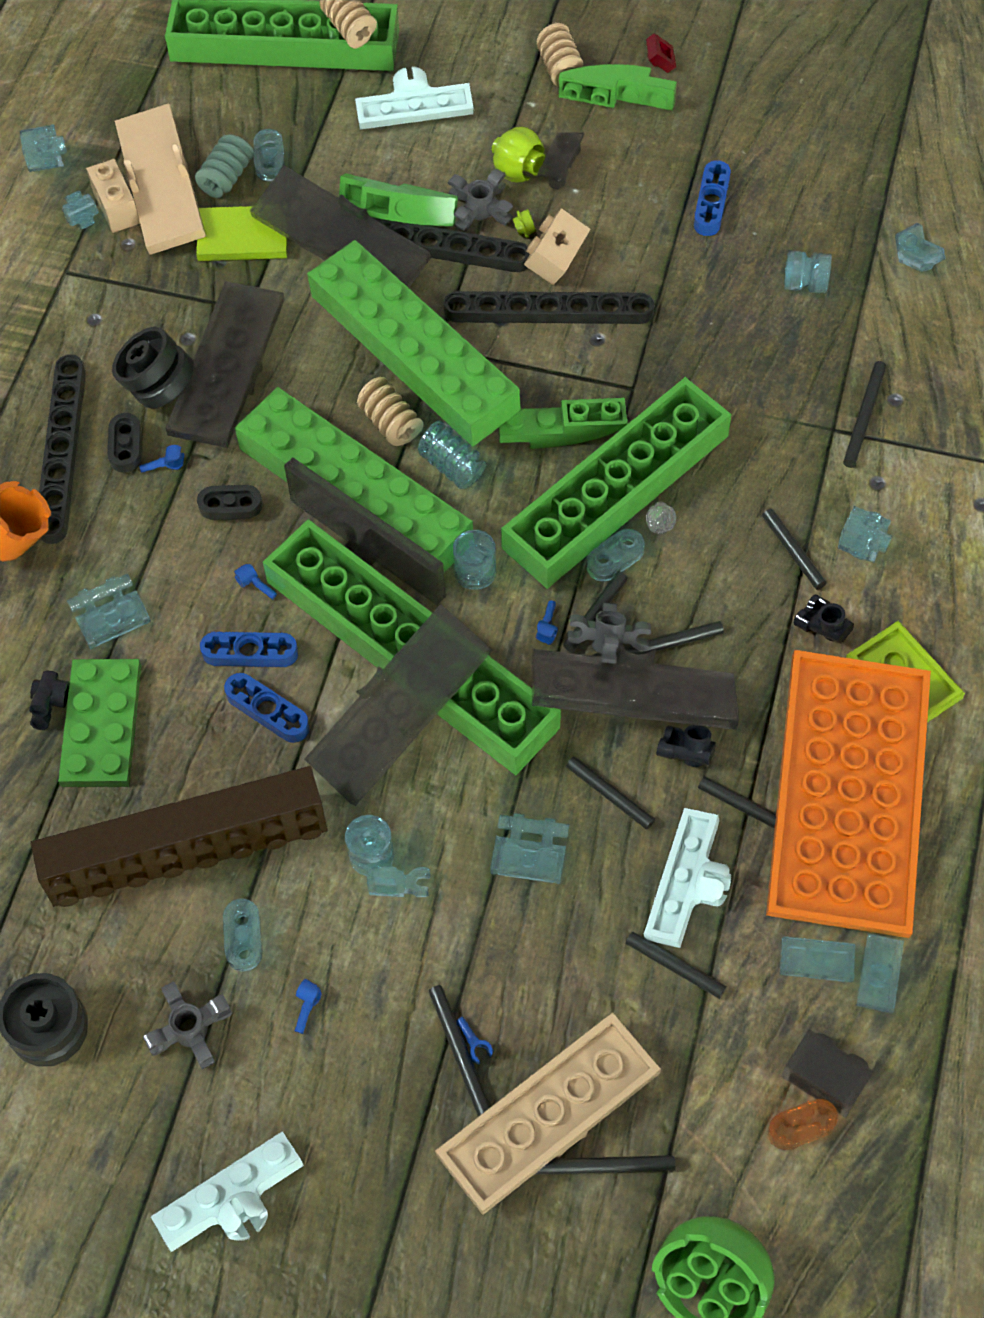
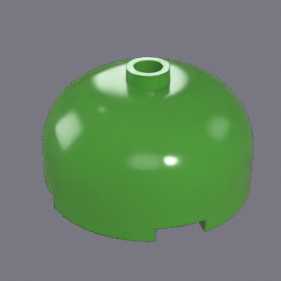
[652,1216,775,1318]

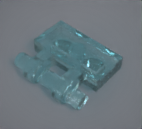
[67,573,151,649]
[490,813,569,884]

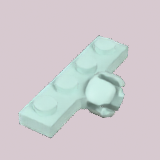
[355,67,474,130]
[644,808,731,948]
[151,1131,304,1252]

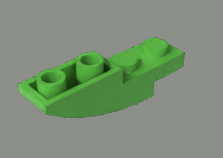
[559,64,677,110]
[339,173,458,226]
[498,398,628,449]

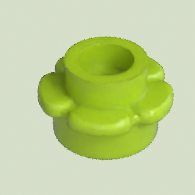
[513,209,537,238]

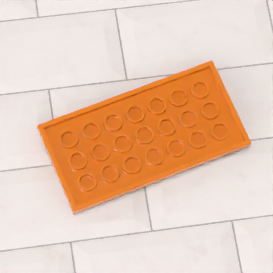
[766,650,931,938]

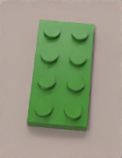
[58,659,142,787]

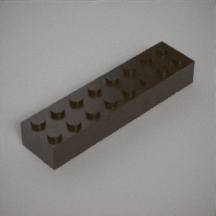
[30,766,328,907]

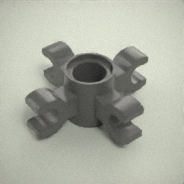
[448,168,513,231]
[568,602,651,663]
[143,981,232,1070]

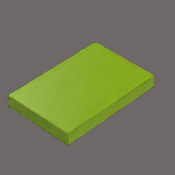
[196,205,289,261]
[846,621,965,723]

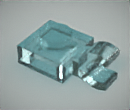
[367,866,431,897]

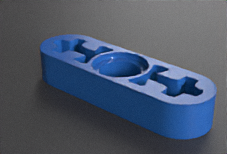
[694,161,731,236]
[200,632,298,667]
[224,673,310,743]

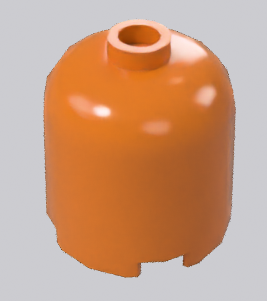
[0,481,51,562]

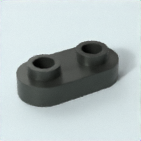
[108,413,142,472]
[197,485,263,520]

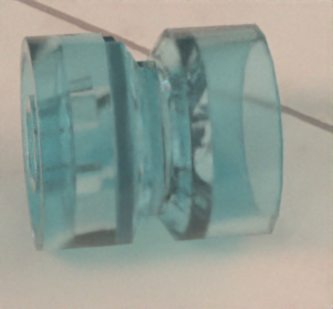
[784,250,832,294]
[453,530,496,590]
[345,815,394,876]

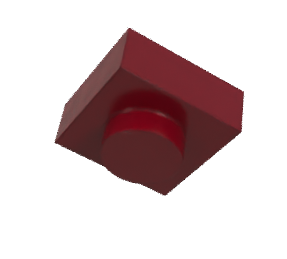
[646,33,676,73]

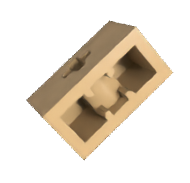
[86,159,140,233]
[524,208,591,285]

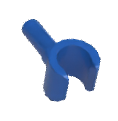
[139,445,184,473]
[234,564,277,600]
[536,601,558,645]
[294,979,322,1034]
[456,1017,493,1064]

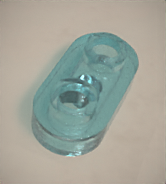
[254,129,285,181]
[587,529,645,581]
[223,899,263,972]

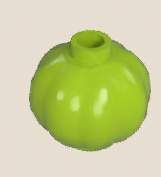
[491,127,546,182]

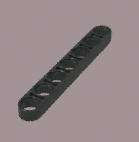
[329,212,530,272]
[444,291,654,324]
[39,354,86,544]

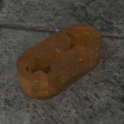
[767,1099,838,1150]

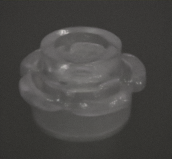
[646,502,676,534]

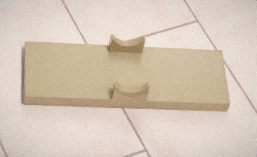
[115,103,206,255]
[435,1012,661,1215]

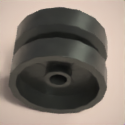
[112,326,194,409]
[0,973,88,1067]

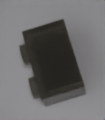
[781,1030,874,1118]

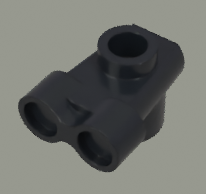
[794,594,854,644]
[29,670,70,730]
[656,725,716,767]

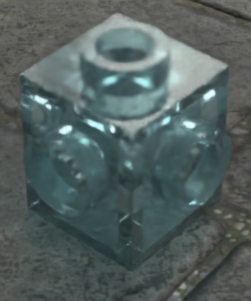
[20,125,67,172]
[838,506,893,563]

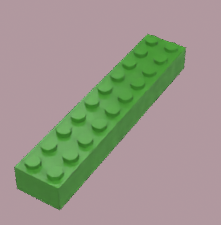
[263,519,561,776]

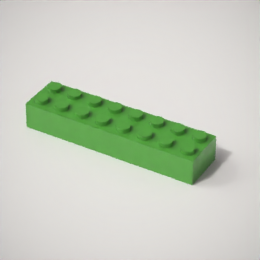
[165,0,399,71]
[307,240,521,447]
[501,377,732,589]
[235,387,474,585]

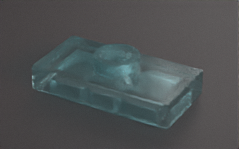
[856,933,904,1013]
[779,936,855,982]

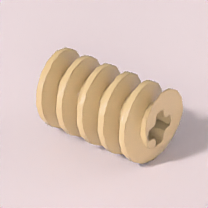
[319,0,377,49]
[537,23,583,87]
[357,377,424,446]

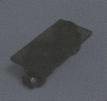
[537,132,584,190]

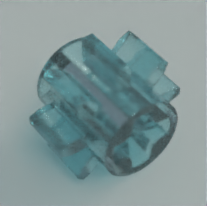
[61,191,99,229]

